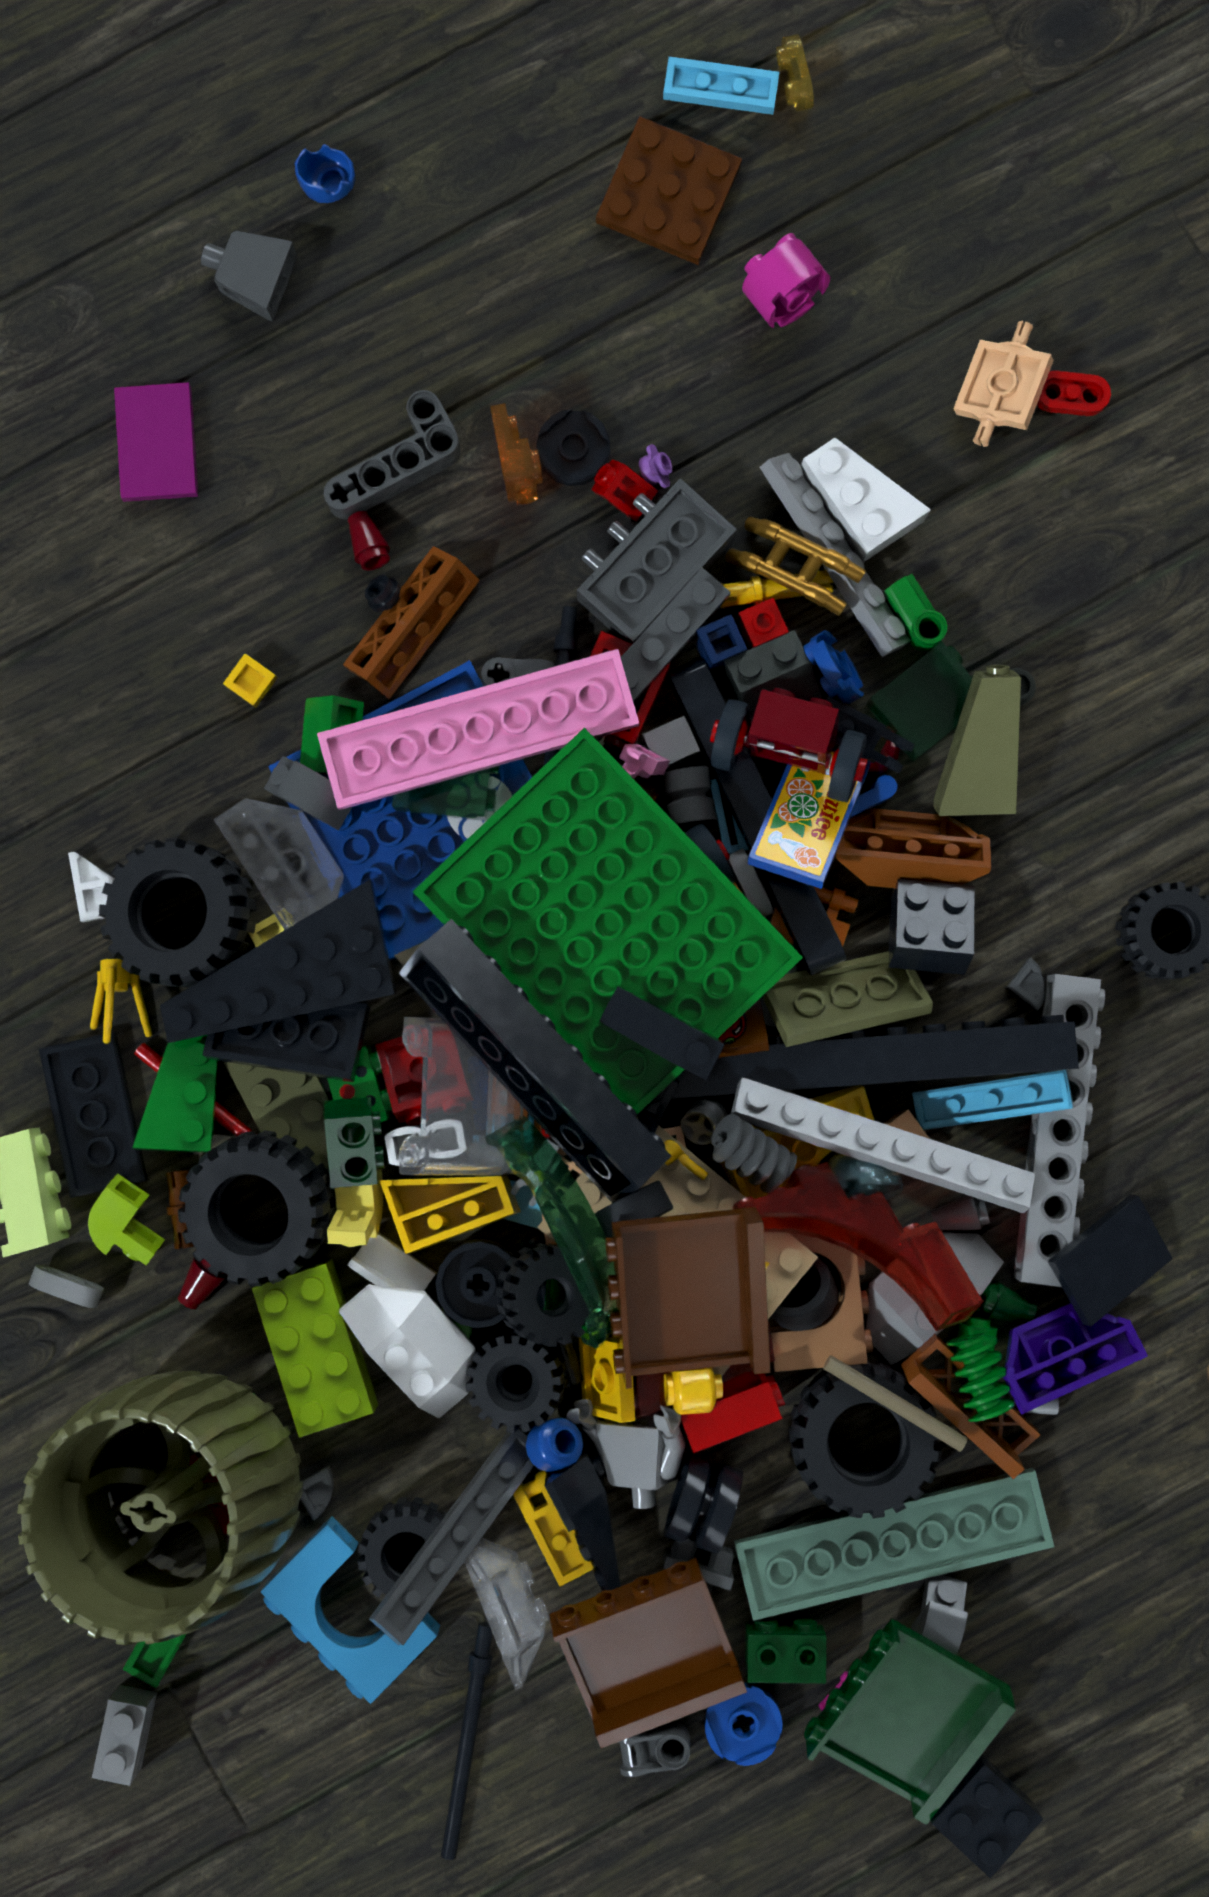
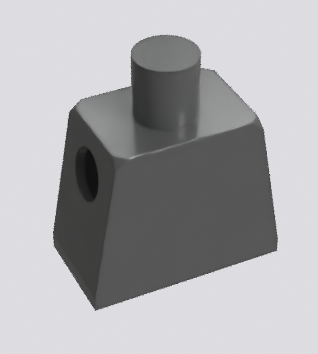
[201,231,298,322]

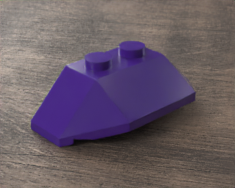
[1003,1303,1148,1415]

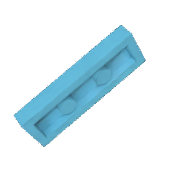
[663,57,779,115]

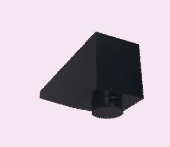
[599,986,725,1080]

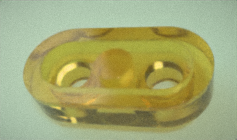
[776,34,814,112]

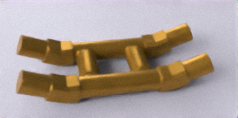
[725,517,866,616]

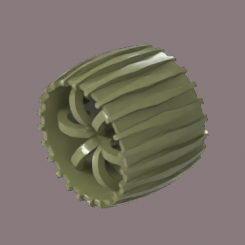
[17,1371,303,1646]

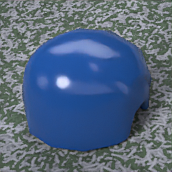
[294,144,356,203]

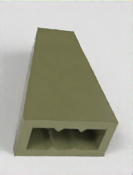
[933,664,1021,816]

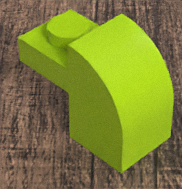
[88,1174,165,1266]

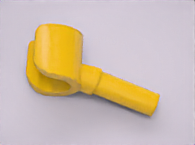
[664,1139,708,1181]

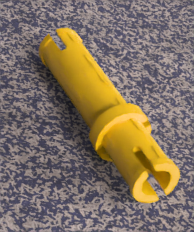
[720,570,833,609]

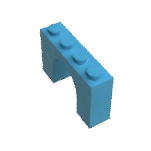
[261,1516,440,1704]

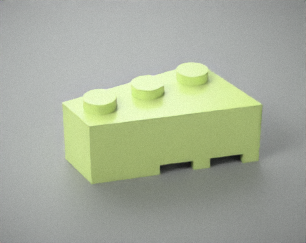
[0,1127,71,1258]

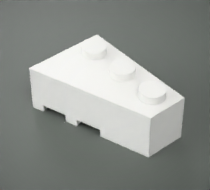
[801,438,931,563]

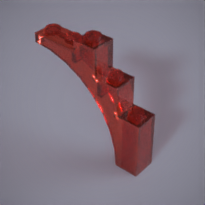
[732,1162,983,1331]

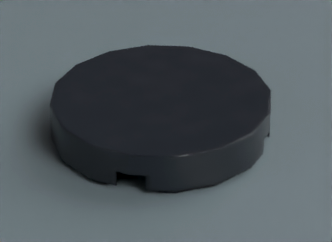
[536,410,611,486]

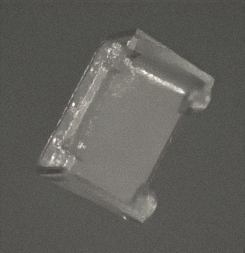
[399,1017,523,1176]

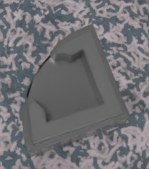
[1005,957,1045,1011]
[300,1465,334,1521]

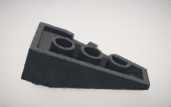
[544,1448,621,1591]

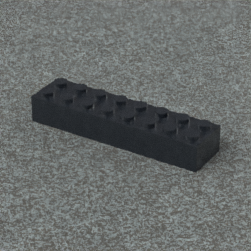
[399,919,671,1203]

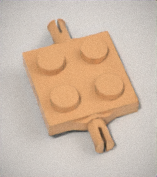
[953,321,1053,447]

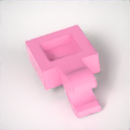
[619,744,670,779]

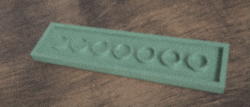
[734,1468,1054,1621]

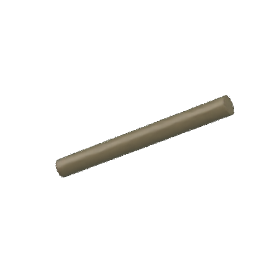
[823,1355,968,1452]

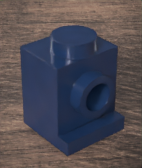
[695,615,747,672]

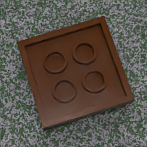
[596,116,742,265]

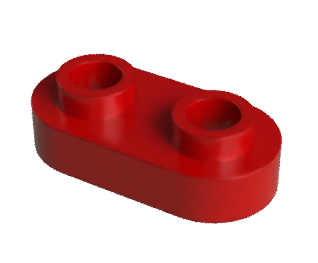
[1037,370,1111,416]

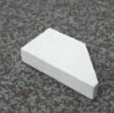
[68,852,114,922]

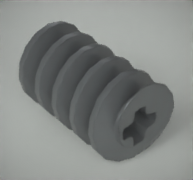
[711,1114,797,1193]

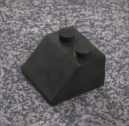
[725,630,823,727]

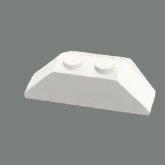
[339,1284,476,1418]

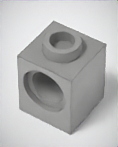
[642,716,700,770]

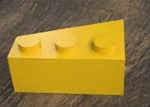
[380,1176,521,1254]

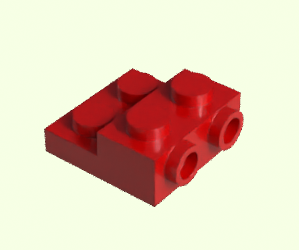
[375,1023,472,1126]

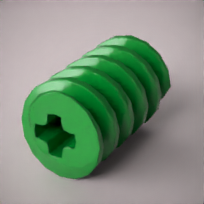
[946,1333,1015,1422]

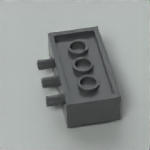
[577,478,737,644]

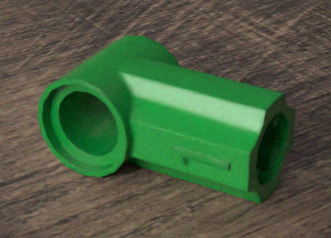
[883,574,947,651]

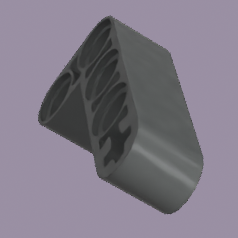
[323,390,461,520]

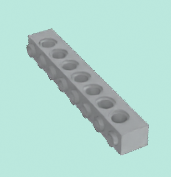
[1013,974,1105,1287]

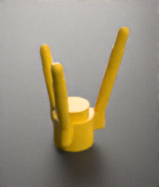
[90,959,152,1044]

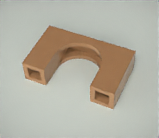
[764,1205,873,1372]

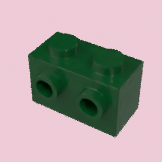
[745,1618,826,1684]

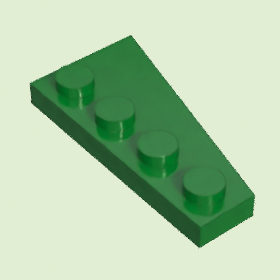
[132,1035,219,1152]

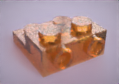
[490,403,543,504]

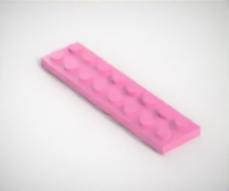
[317,649,639,810]

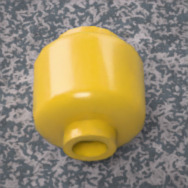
[664,1367,723,1415]

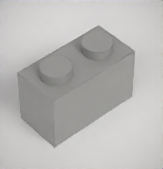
[92,1685,157,1786]

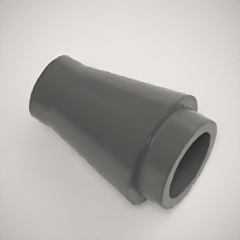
[931,1195,990,1232]

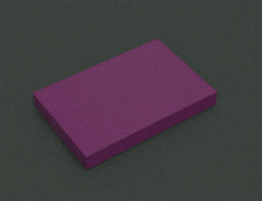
[114,382,198,502]

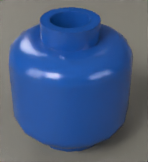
[526,1417,583,1472]

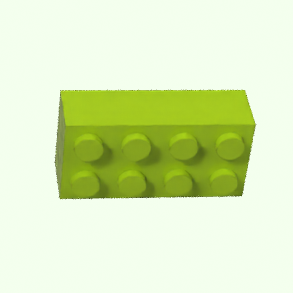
[252,1259,379,1438]

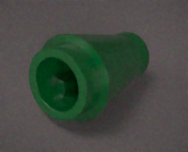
[975,1281,1037,1323]

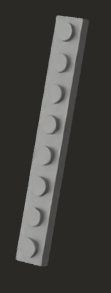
[731,1077,1035,1213]

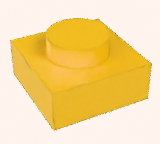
[223,654,278,708]

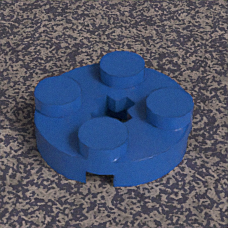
[803,630,864,704]
[704,1682,783,1766]

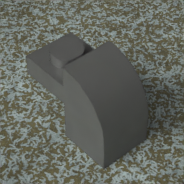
[264,756,352,831]
[911,1575,968,1655]

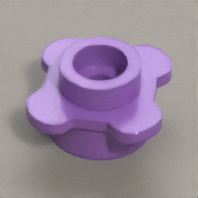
[639,444,673,488]

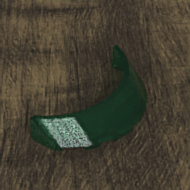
[484,1116,617,1349]

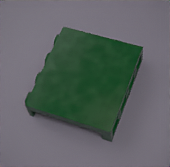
[804,1618,1016,1825]

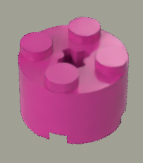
[742,233,830,328]

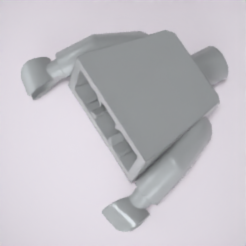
[566,1399,686,1509]

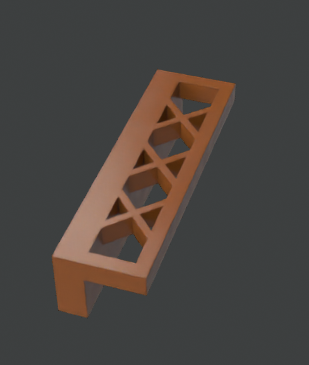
[343,546,480,699]
[901,1334,1040,1480]

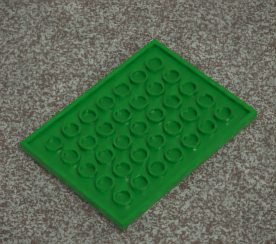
[413,727,803,1114]

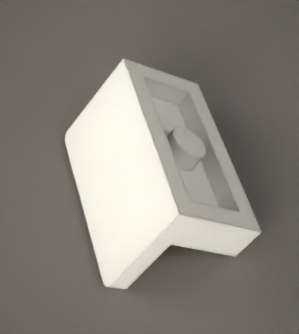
[348,1232,437,1291]

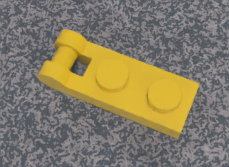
[513,1470,594,1587]

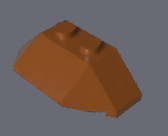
[835,808,991,888]

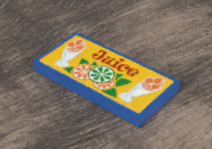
[747,748,871,889]

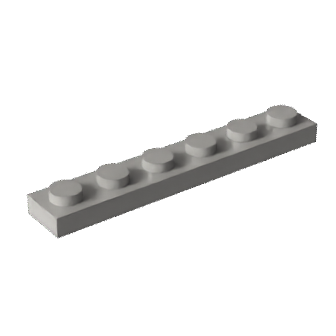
[759,453,911,657]

